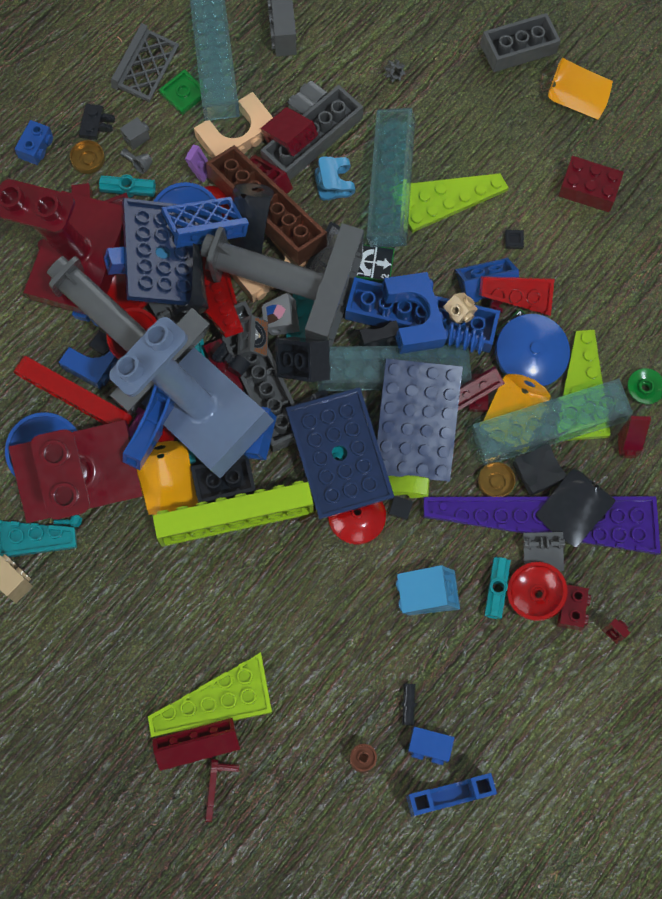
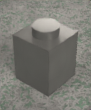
[120,117,150,150]

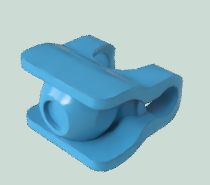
[314,156,356,201]

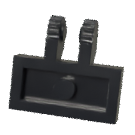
[79,104,115,140]

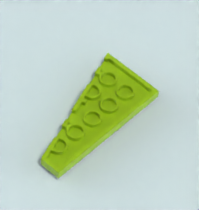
[388,173,509,233]
[553,330,611,442]
[148,652,272,738]

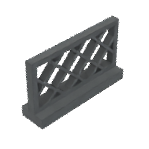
[111,23,179,103]

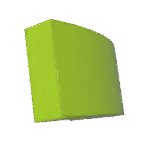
[388,475,430,498]

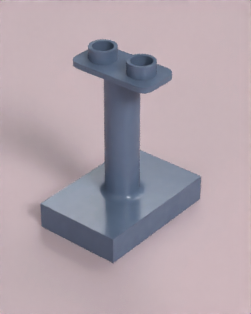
[109,317,274,478]

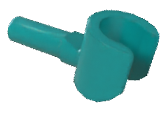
[54,515,83,528]

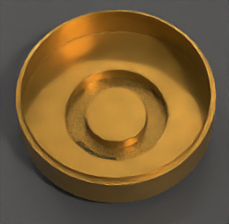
[70,140,105,174]
[478,462,515,497]

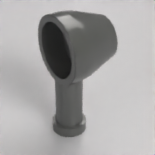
[120,148,153,174]

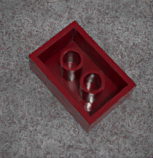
[558,156,624,213]

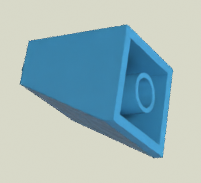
[396,565,460,615]

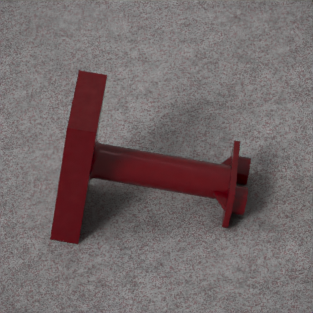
[0,179,124,315]
[9,420,144,523]

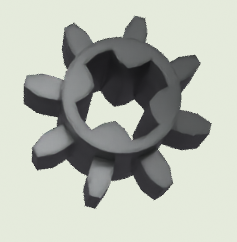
[383,59,406,82]

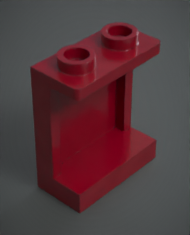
[261,107,318,156]

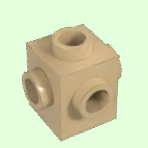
[443,292,478,324]

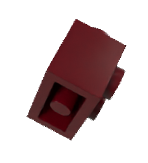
[557,585,591,631]

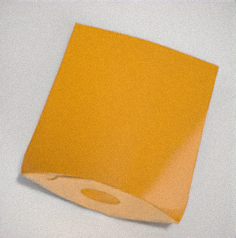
[548,57,613,120]
[480,374,551,451]
[137,441,198,515]

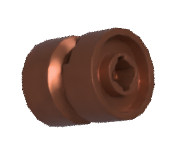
[350,744,377,773]

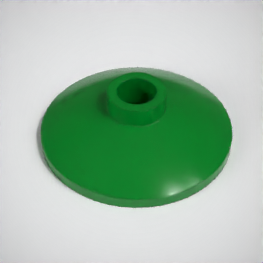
[627,368,662,405]

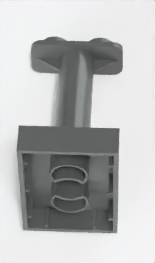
[201,223,364,355]
[47,256,209,415]

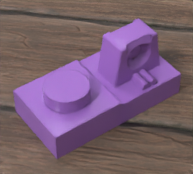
[185,145,208,182]

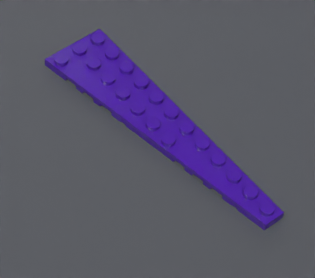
[423,496,661,555]

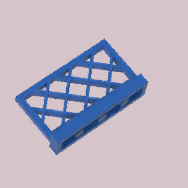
[161,197,249,248]

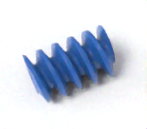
[447,322,486,355]

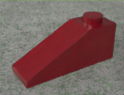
[250,155,293,194]
[618,416,651,458]

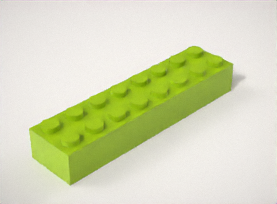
[152,481,314,547]

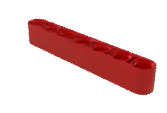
[13,356,133,426]

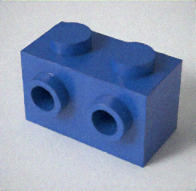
[15,120,53,165]
[407,727,455,765]

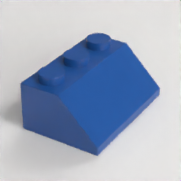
[455,258,519,302]

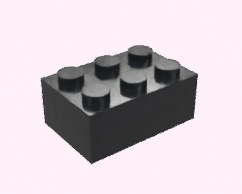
[275,337,331,382]
[191,455,256,503]

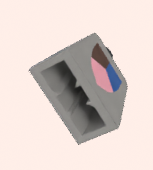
[258,293,300,335]

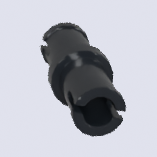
[401,684,417,726]

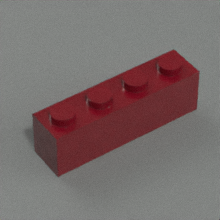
[152,718,240,771]

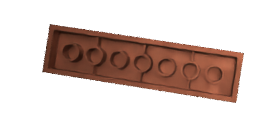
[206,145,327,265]

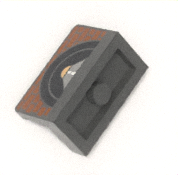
[237,315,268,357]

